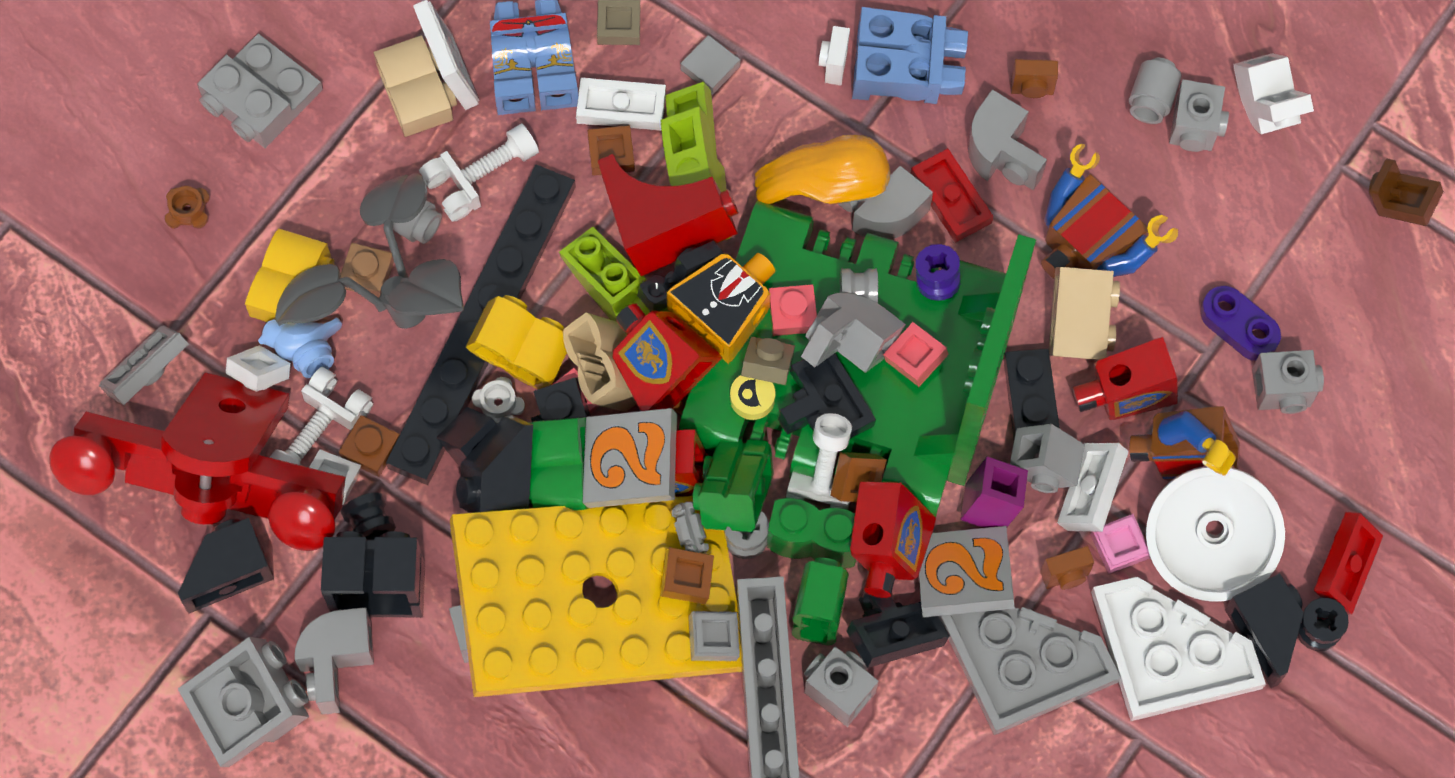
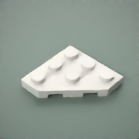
[1091,577,1266,721]

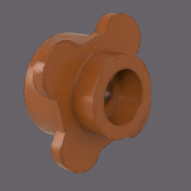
[165,186,210,229]

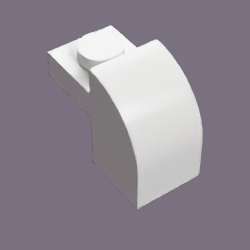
[1233,53,1314,134]

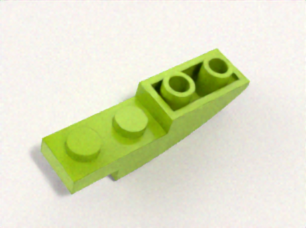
[660,81,731,242]
[559,227,670,322]

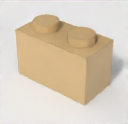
[1049,267,1120,360]

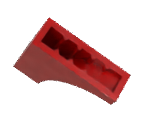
[598,154,739,276]

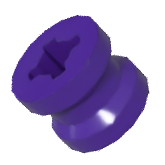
[915,244,961,301]

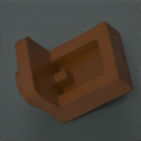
[1369,158,1444,226]

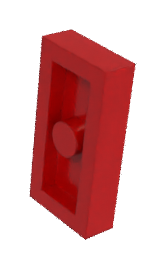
[910,148,994,243]
[1314,512,1383,614]

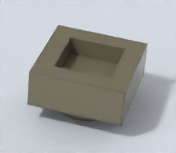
[597,0,641,45]
[741,336,795,385]

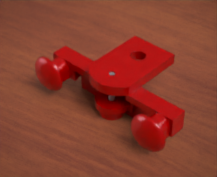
[49,372,346,551]

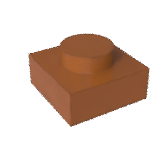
[1011,59,1058,98]
[587,125,635,176]
[339,415,400,477]
[830,452,887,502]
[1040,546,1095,590]
[660,547,714,604]

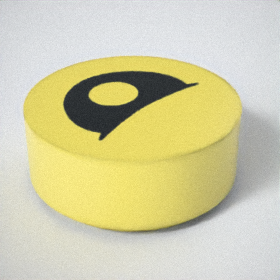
[730,375,775,420]

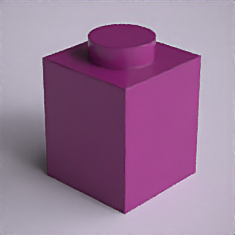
[960,456,1028,528]

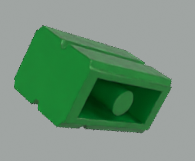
[693,439,774,532]

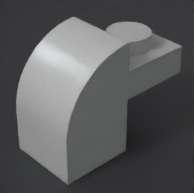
[968,90,1047,190]
[838,166,933,239]
[801,293,906,373]
[295,608,374,714]

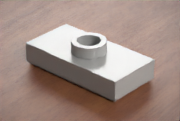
[99,325,189,405]

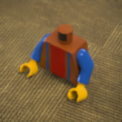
[1041,144,1178,279]
[1129,406,1240,481]

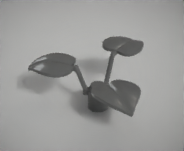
[275,173,464,329]

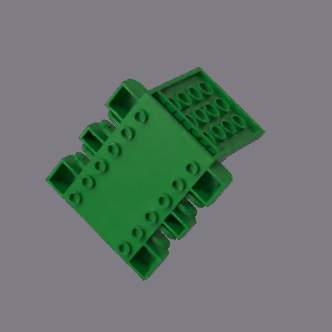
[678,201,1036,517]

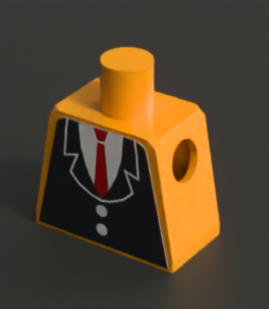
[667,253,776,364]

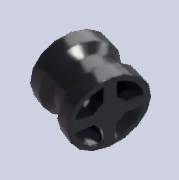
[340,492,396,540]
[1298,598,1349,651]

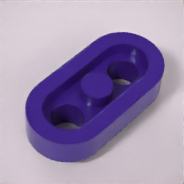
[1200,286,1281,361]

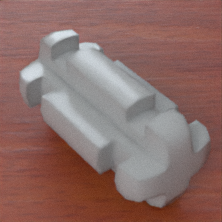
[672,501,709,554]

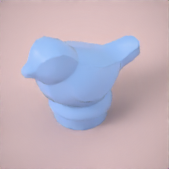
[258,318,342,378]

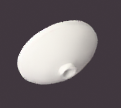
[1146,466,1285,602]

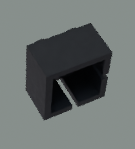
[321,531,425,618]

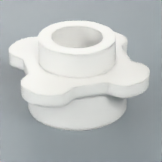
[472,377,525,423]

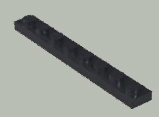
[386,165,576,485]

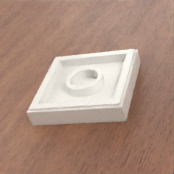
[413,0,480,110]

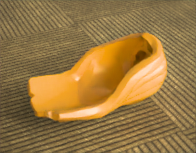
[755,135,890,204]

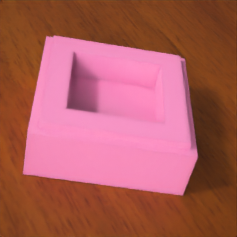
[1090,514,1150,574]

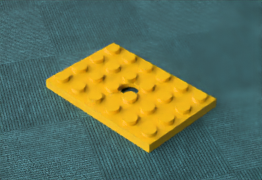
[450,496,742,697]

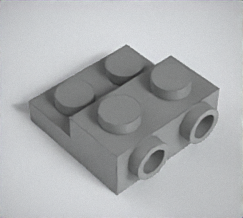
[197,33,323,148]
[178,637,309,767]

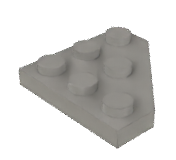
[938,607,1121,735]

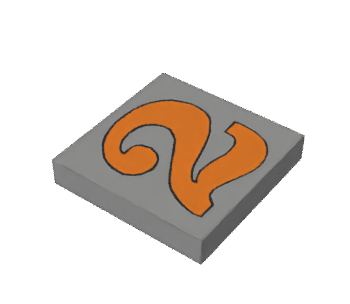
[583,408,677,508]
[919,526,1015,617]

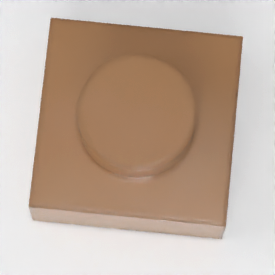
[340,243,394,298]

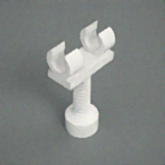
[419,123,539,222]
[269,366,374,466]
[786,413,852,510]

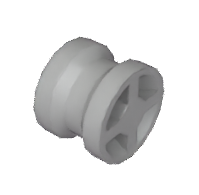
[840,268,878,303]
[724,511,769,559]

